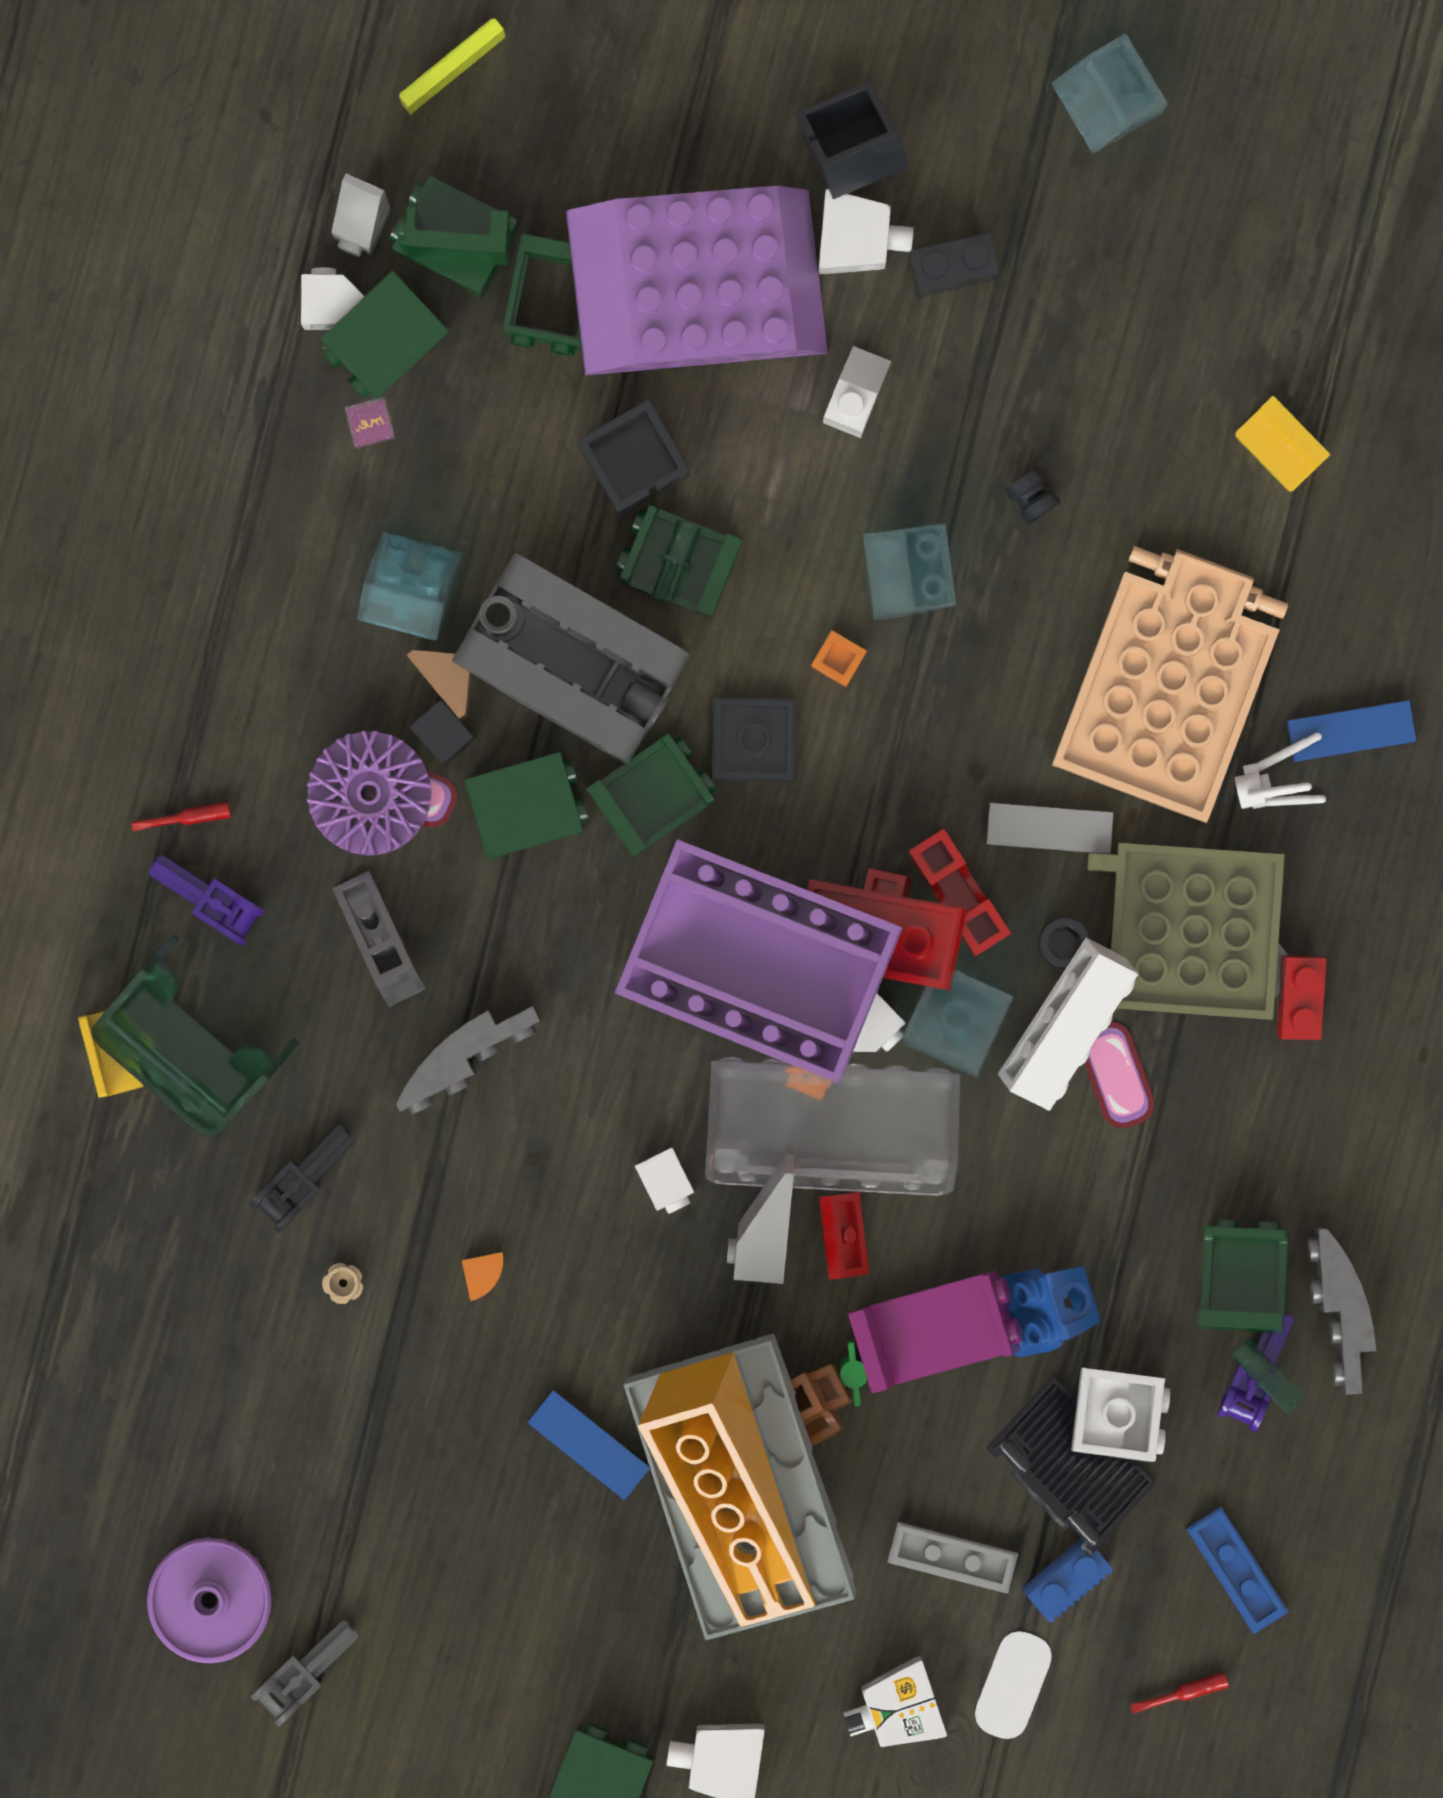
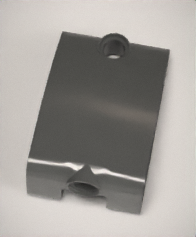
[451,553,690,765]

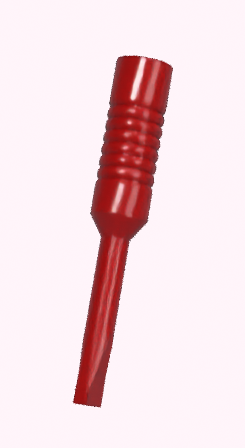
[131,802,231,831]
[1130,1672,1229,1714]

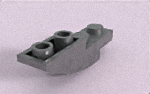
[396,1006,541,1115]
[1308,1228,1376,1395]

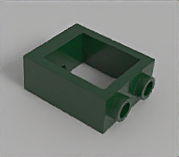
[502,234,582,356]

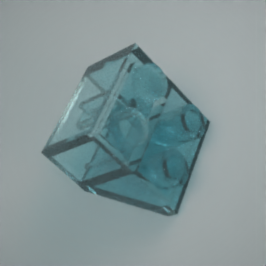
[1051,33,1168,154]
[862,524,956,620]
[357,532,462,641]

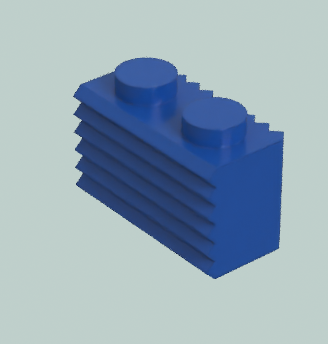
[1022,1538,1112,1622]

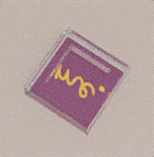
[344,397,395,449]

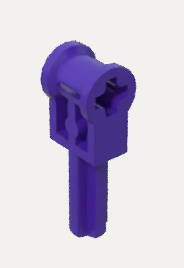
[149,855,265,946]
[1217,1313,1294,1432]

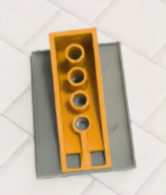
[624,1333,857,1640]

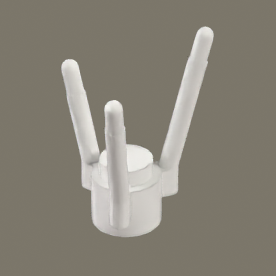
[1235,732,1326,809]

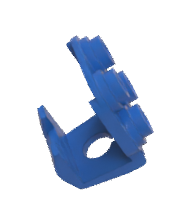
[999,1266,1101,1357]

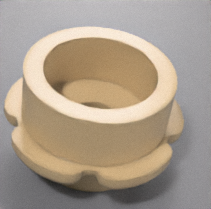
[322,1263,363,1304]

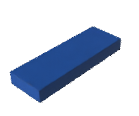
[1286,700,1416,762]
[528,1390,650,1500]
[1186,1506,1288,1634]

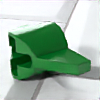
[838,1340,868,1407]

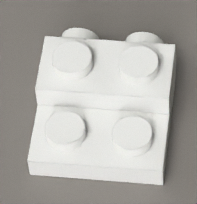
[1071,1368,1170,1462]

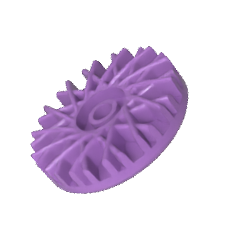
[307,731,432,855]
[147,1537,273,1663]

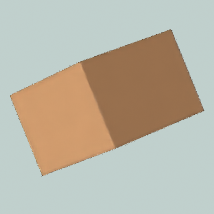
[407,650,472,721]

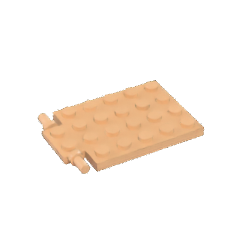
[1052,546,1288,823]

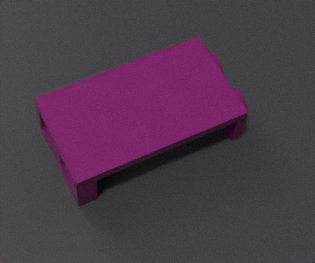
[848,1270,1023,1393]

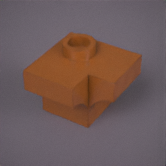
[791,1364,853,1447]

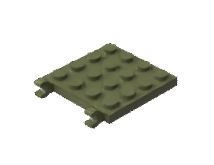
[1087,843,1285,1020]

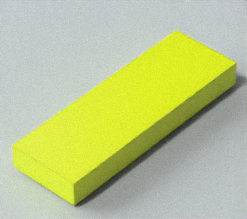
[399,18,505,115]

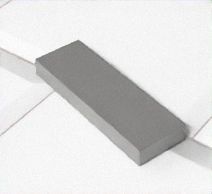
[986,803,1113,854]
[887,1521,1018,1594]

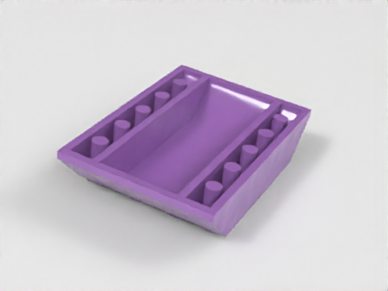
[566,186,828,375]
[615,839,903,1084]

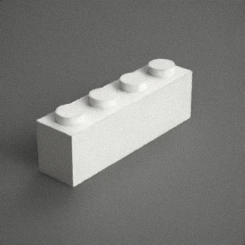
[998,938,1138,1111]

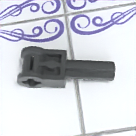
[250,1620,359,1727]

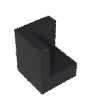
[410,701,475,766]

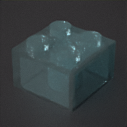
[902,970,1013,1078]

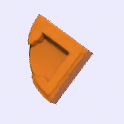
[462,1252,504,1301]

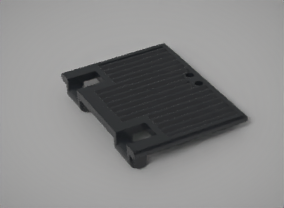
[986,1376,1156,1556]

